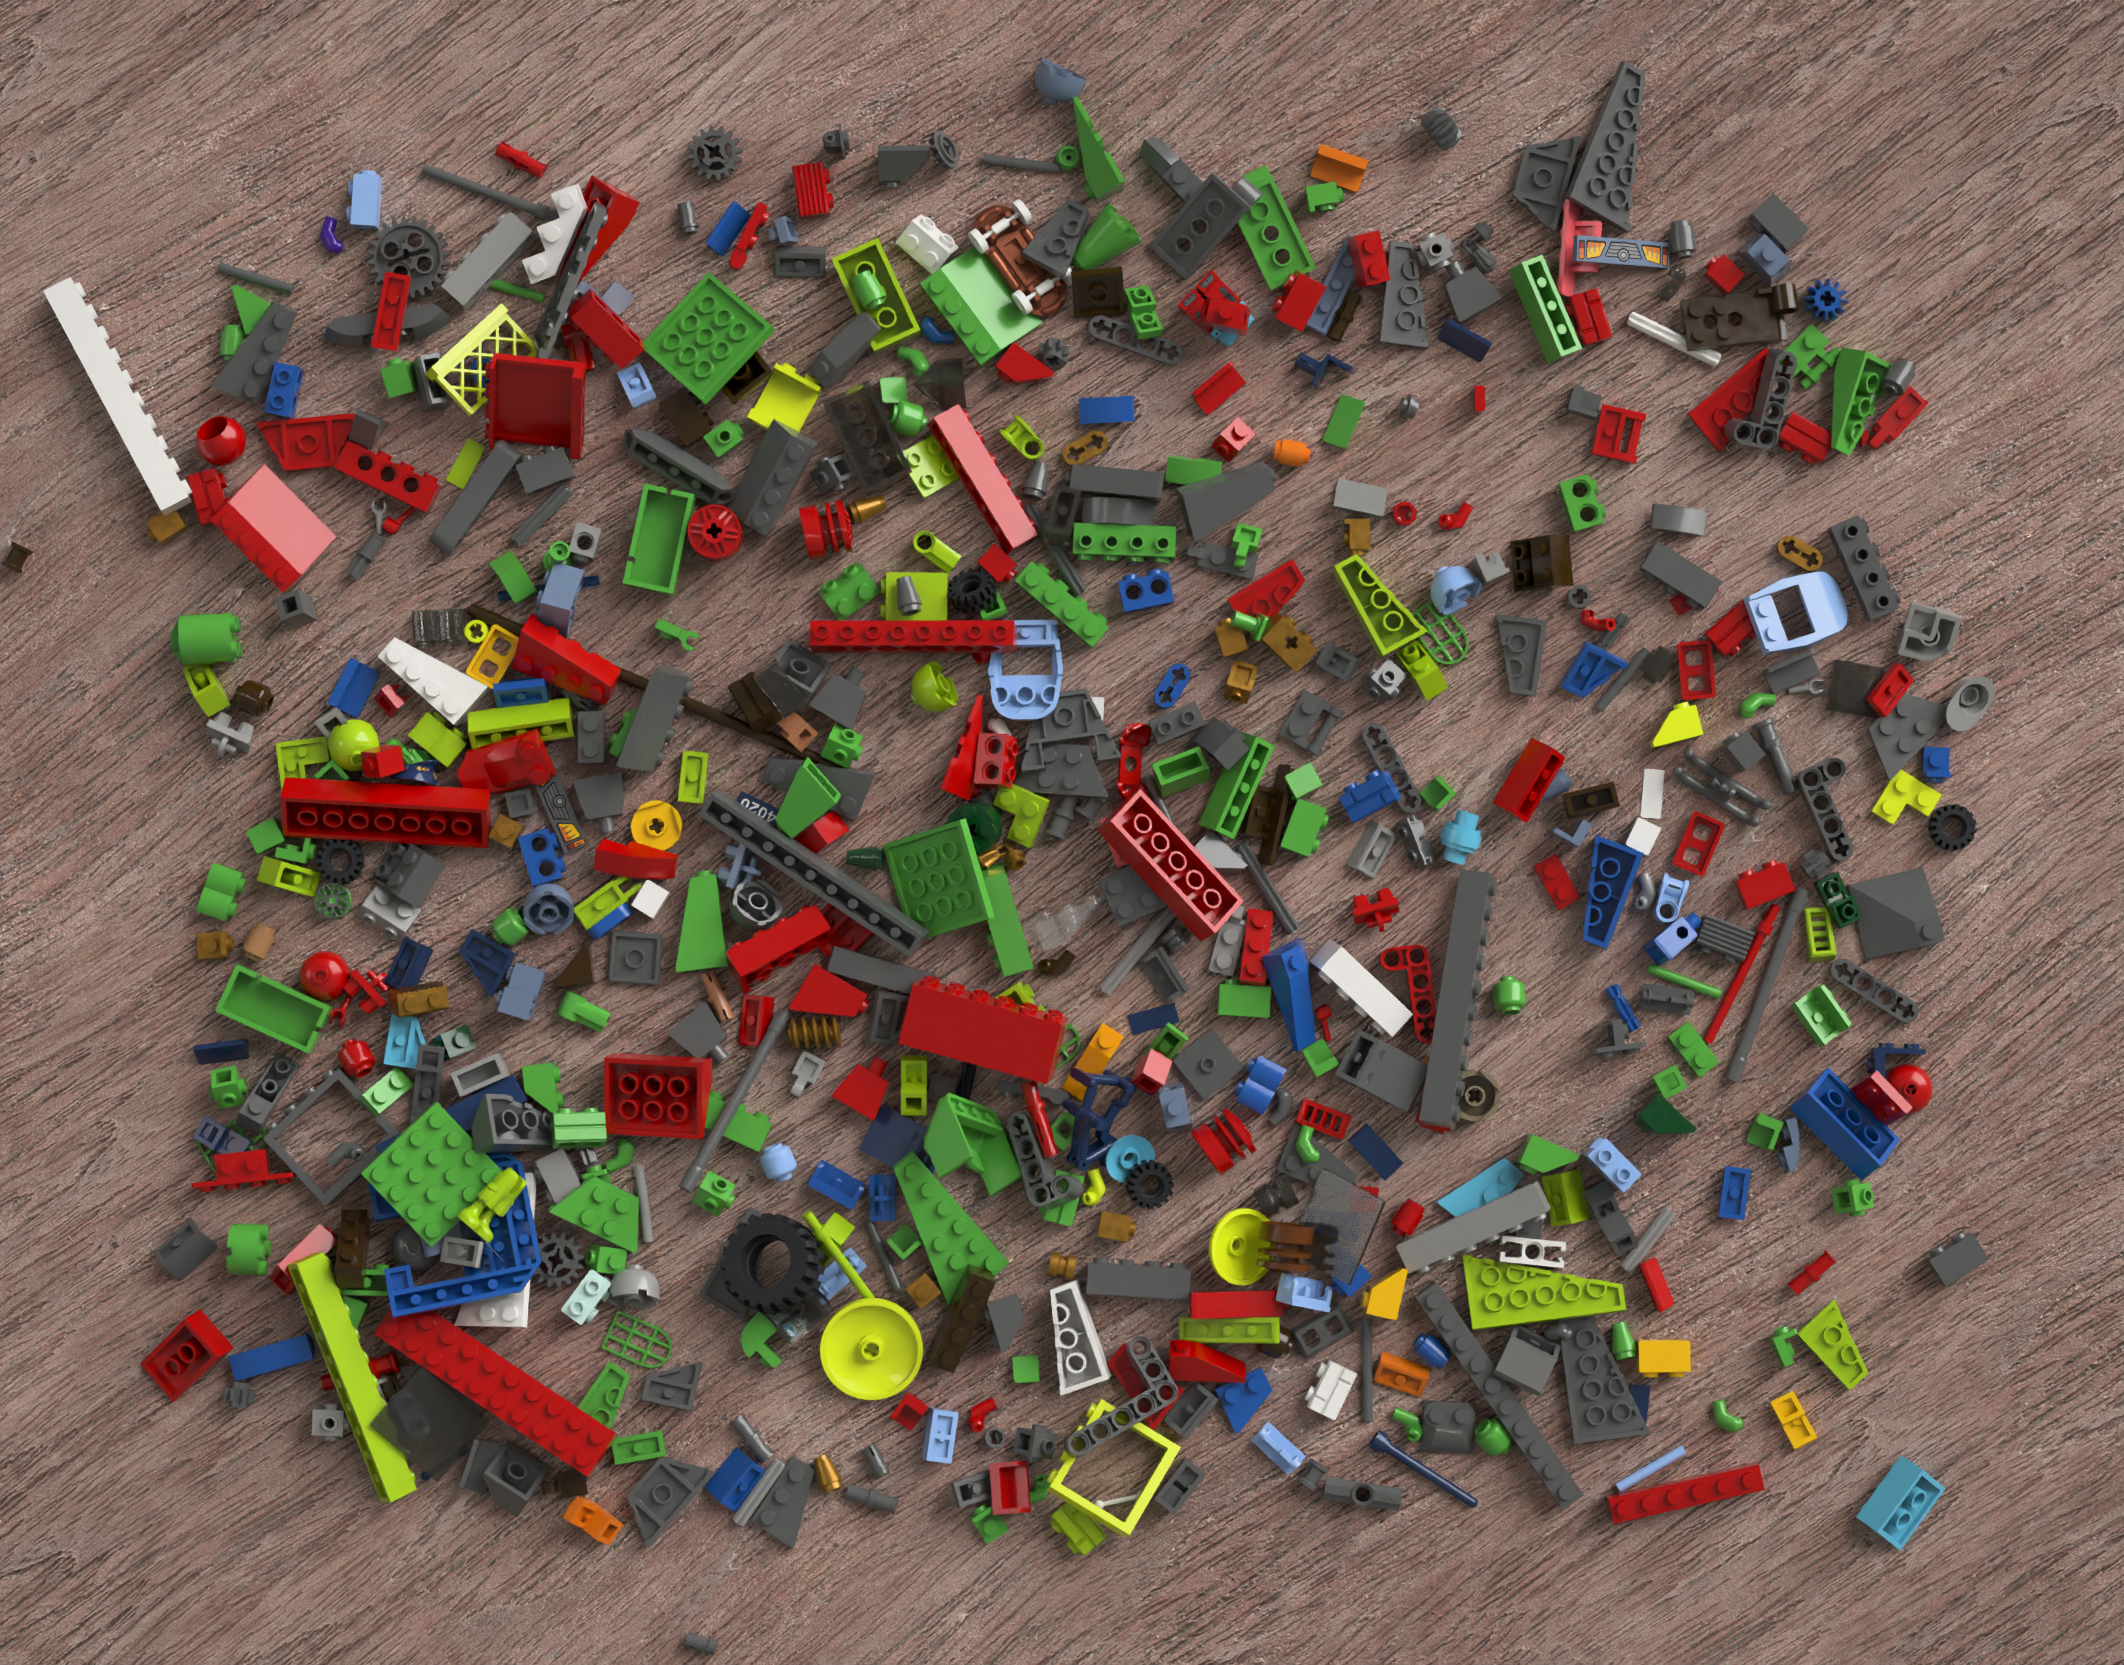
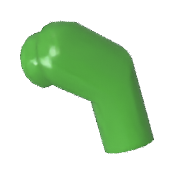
[1740,693,1775,718]
[1296,1125,1320,1163]
[605,1137,635,1173]
[1712,1399,1743,1433]
[1391,1407,1423,1442]

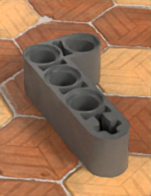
[1724,349,1797,449]
[1796,757,1853,862]
[1007,1112,1083,1210]

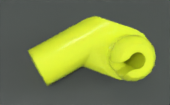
[1082,1168,1106,1206]

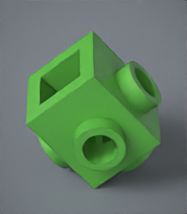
[821,723,864,769]
[209,1065,248,1109]
[692,1171,736,1217]
[1831,1179,1874,1217]

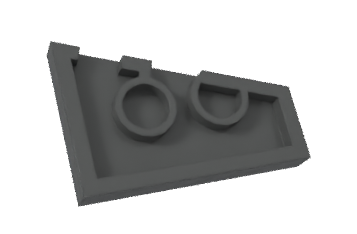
[751,1455,815,1549]

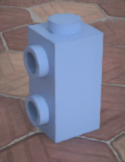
[347,170,382,230]

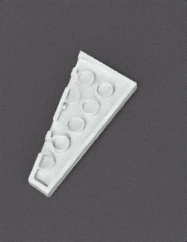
[455,1173,537,1328]

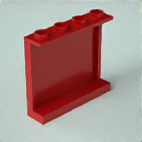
[485,353,586,459]

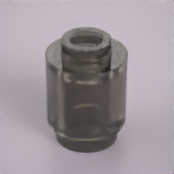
[1640,645,1676,685]

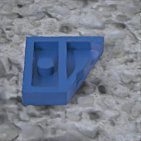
[1560,641,1629,698]
[1215,1367,1272,1434]

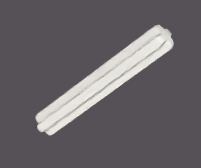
[1627,312,1721,366]

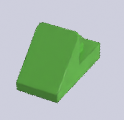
[1141,1022,1188,1060]

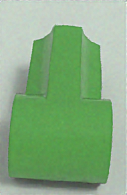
[556,990,611,1033]

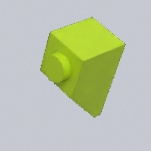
[182,664,230,717]
[257,856,321,897]

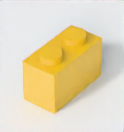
[1636,1340,1691,1377]

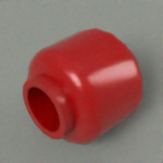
[337,1039,376,1078]

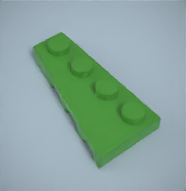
[578,1360,631,1475]

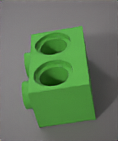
[1557,474,1606,534]

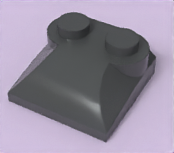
[1421,1400,1475,1454]

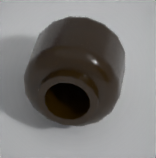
[233,680,274,717]
[1255,1325,1293,1359]

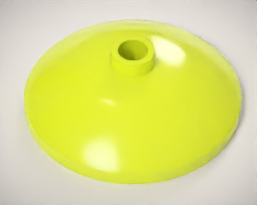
[1209,1208,1270,1285]

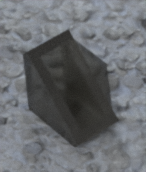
[913,358,966,411]

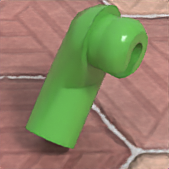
[897,346,929,377]
[1030,1474,1050,1505]

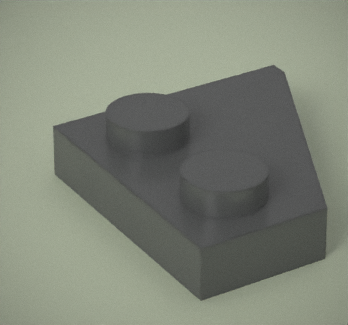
[641,1362,703,1412]

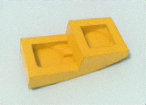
[1770,1391,1817,1451]

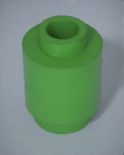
[852,270,886,310]
[219,325,247,362]

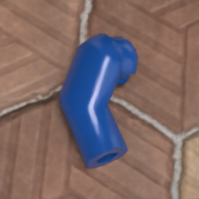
[919,317,953,344]

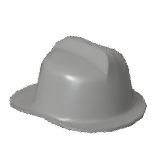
[1945,676,1996,731]

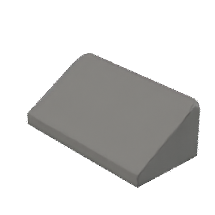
[1347,820,1398,879]

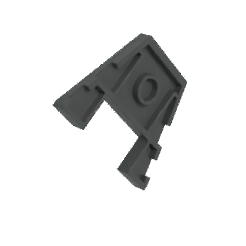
[1021,688,1121,774]

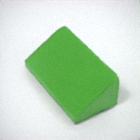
[1322,394,1366,451]

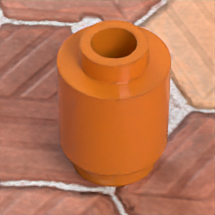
[1272,439,1311,468]

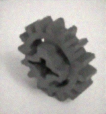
[687,126,743,182]
[533,1232,585,1288]

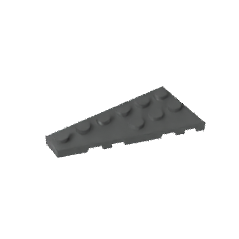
[1565,61,1645,233]
[532,202,608,359]
[1557,1316,1651,1444]

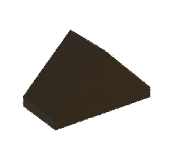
[553,944,595,987]

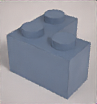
[535,562,584,639]
[495,962,547,1021]

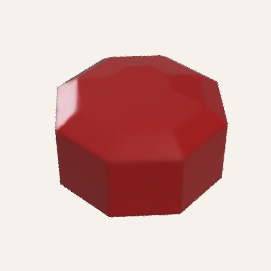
[1392,501,1417,527]

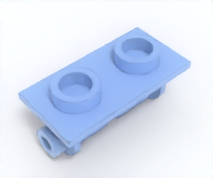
[818,1247,867,1300]
[1251,1422,1306,1475]

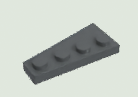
[762,755,876,820]

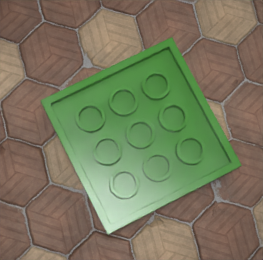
[643,272,776,405]
[883,818,995,939]
[360,1101,502,1248]

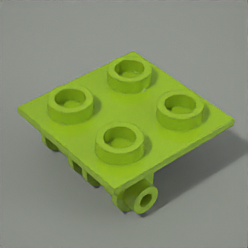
[896,435,959,499]

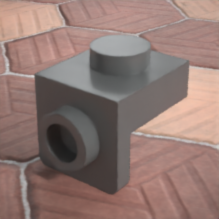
[1315,642,1361,683]

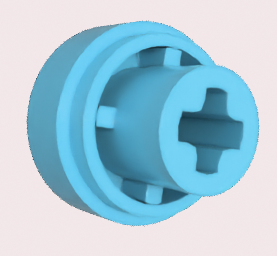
[1440,809,1482,865]

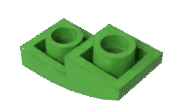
[1124,285,1163,340]
[1165,455,1222,485]

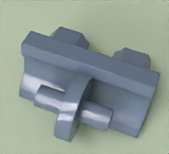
[717,843,762,889]

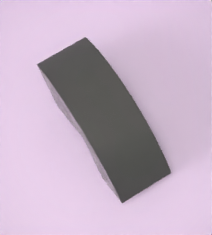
[1082,497,1155,526]
[1583,1181,1639,1257]

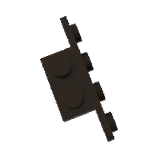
[1241,764,1295,866]

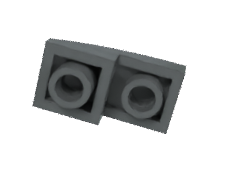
[1650,504,1707,537]

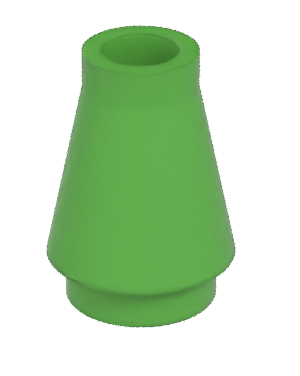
[1611,1322,1638,1361]

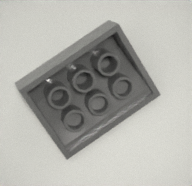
[616,663,694,772]

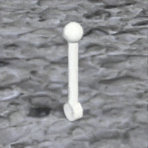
[1094,1491,1141,1509]

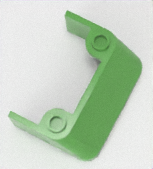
[923,1093,1022,1196]

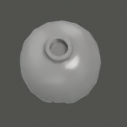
[609,1265,660,1309]

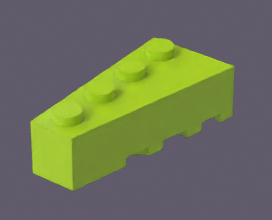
[1331,554,1428,658]

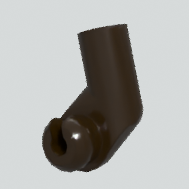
[1038,949,1076,976]

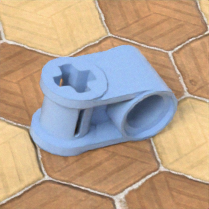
[1653,873,1689,924]

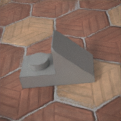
[440,1236,485,1268]

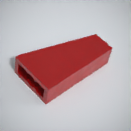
[1190,1289,1288,1319]

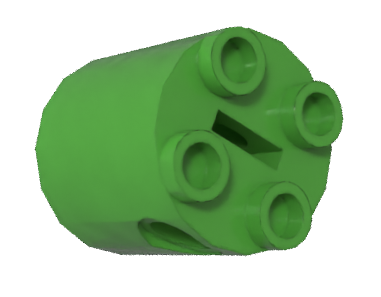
[170,612,243,666]

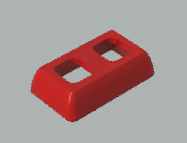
[1677,640,1716,700]
[1673,812,1725,876]

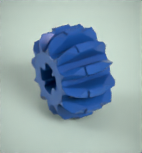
[1804,278,1848,323]

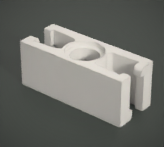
[1498,1235,1566,1268]

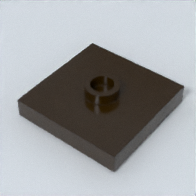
[1071,267,1125,318]

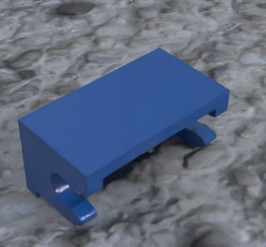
[807,1160,866,1210]

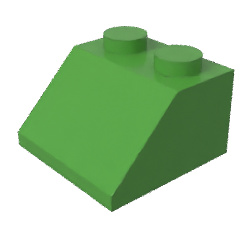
[1515,1133,1580,1175]

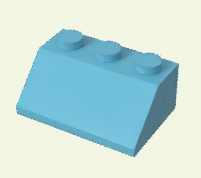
[1856,1455,1946,1551]

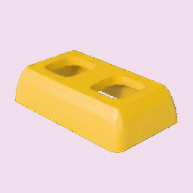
[466,624,519,689]

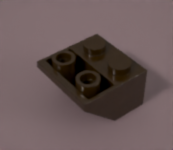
[1510,535,1574,592]

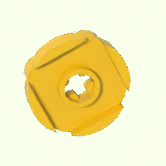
[631,800,683,851]

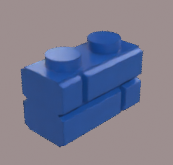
[1339,770,1401,824]

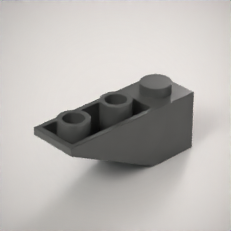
[236,1052,300,1136]

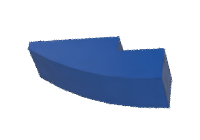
[228,1334,315,1381]

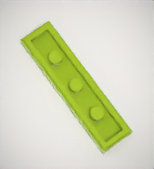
[1179,1317,1280,1344]

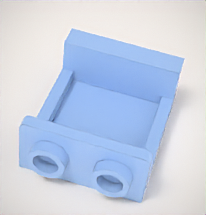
[1581,1137,1641,1193]

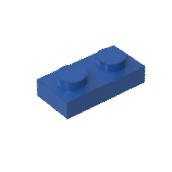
[1717,1166,1751,1220]

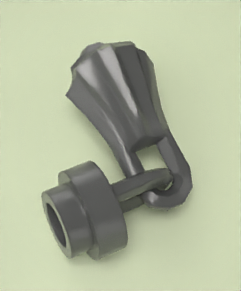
[1463,221,1497,273]

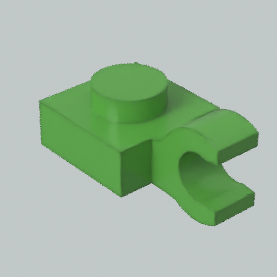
[1231,523,1263,568]
[655,618,700,652]

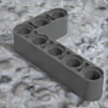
[1064,1336,1178,1458]

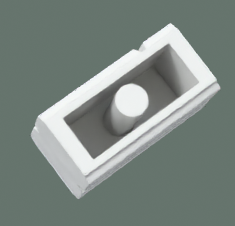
[1304,1359,1357,1420]

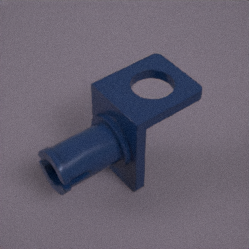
[1294,352,1355,390]

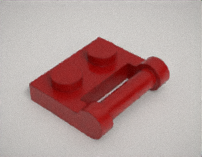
[1591,404,1647,465]

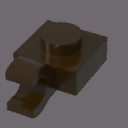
[542,1469,588,1498]

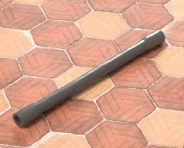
[1725,886,1809,1083]
[678,1008,792,1193]

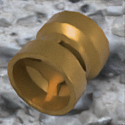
[1047,1251,1077,1280]

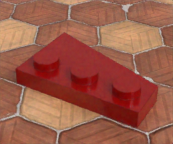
[1226,559,1305,643]

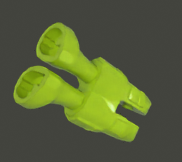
[457,1168,527,1243]

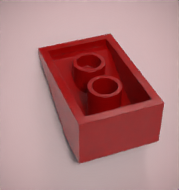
[140,1309,234,1402]

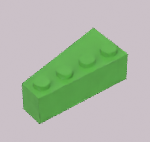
[981,862,1034,977]

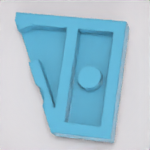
[383,1013,426,1069]

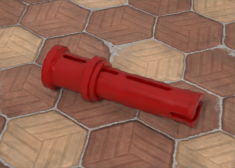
[320,1350,400,1392]

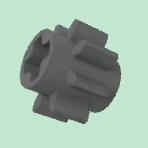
[1038,338,1069,369]
[1799,849,1831,880]
[223,1380,256,1409]

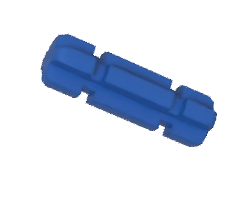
[1605,984,1640,1032]

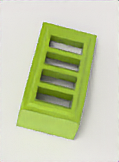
[1804,907,1837,963]

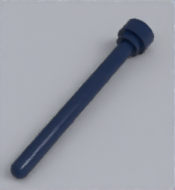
[1368,1430,1478,1508]

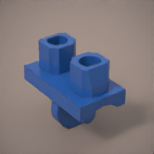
[869,1174,896,1222]

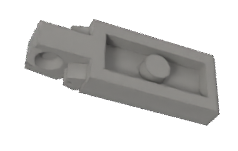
[1208,906,1247,977]

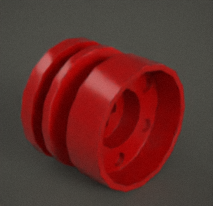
[799,499,853,560]
[688,504,744,562]
[1190,1107,1257,1176]

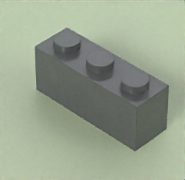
[1638,541,1722,610]

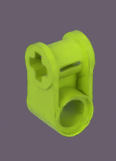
[998,414,1045,463]

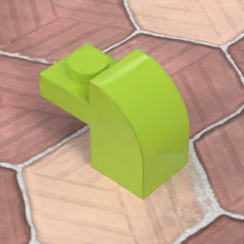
[901,1055,927,1115]

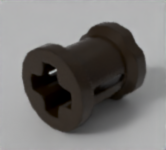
[1,541,33,574]

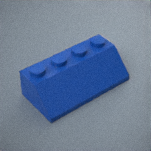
[1790,1067,1900,1180]

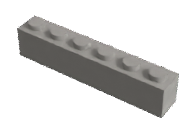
[1396,1180,1551,1275]

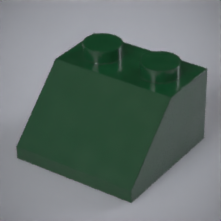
[1633,1093,1697,1134]

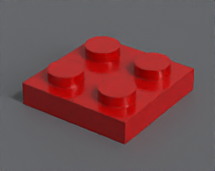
[1851,1070,1913,1125]

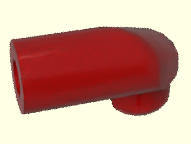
[1438,502,1474,531]

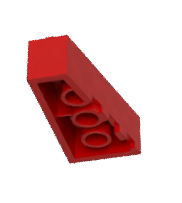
[511,613,621,705]
[726,904,832,994]

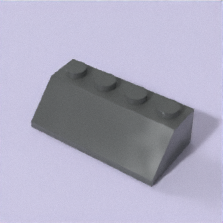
[727,418,819,536]

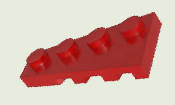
[1687,348,1778,453]

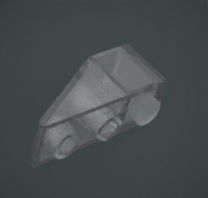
[1032,893,1105,952]

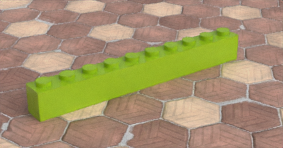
[287,1252,417,1503]

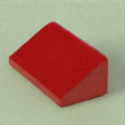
[738,994,775,1047]
[1638,1257,1674,1312]

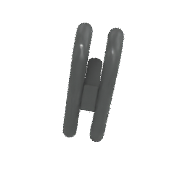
[1673,749,1771,827]

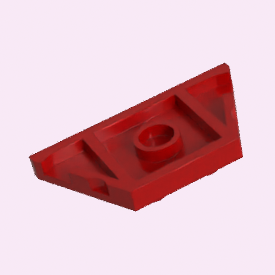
[257,413,355,472]

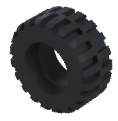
[721,1213,825,1315]

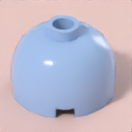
[1430,566,1482,615]

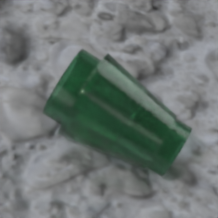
[846,846,885,871]

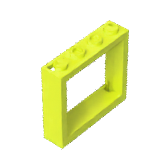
[1047,1399,1181,1538]

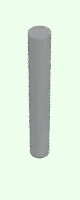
[633,1165,654,1242]

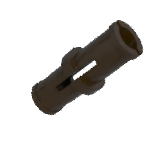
[1326,290,1363,343]

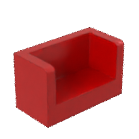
[989,1461,1031,1515]

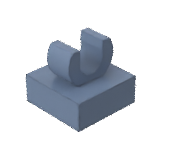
[767,216,799,245]

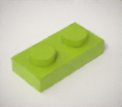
[678,750,709,804]

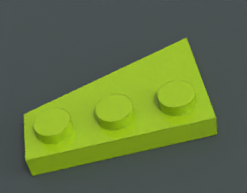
[1797,1299,1868,1390]

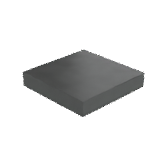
[608,931,663,986]

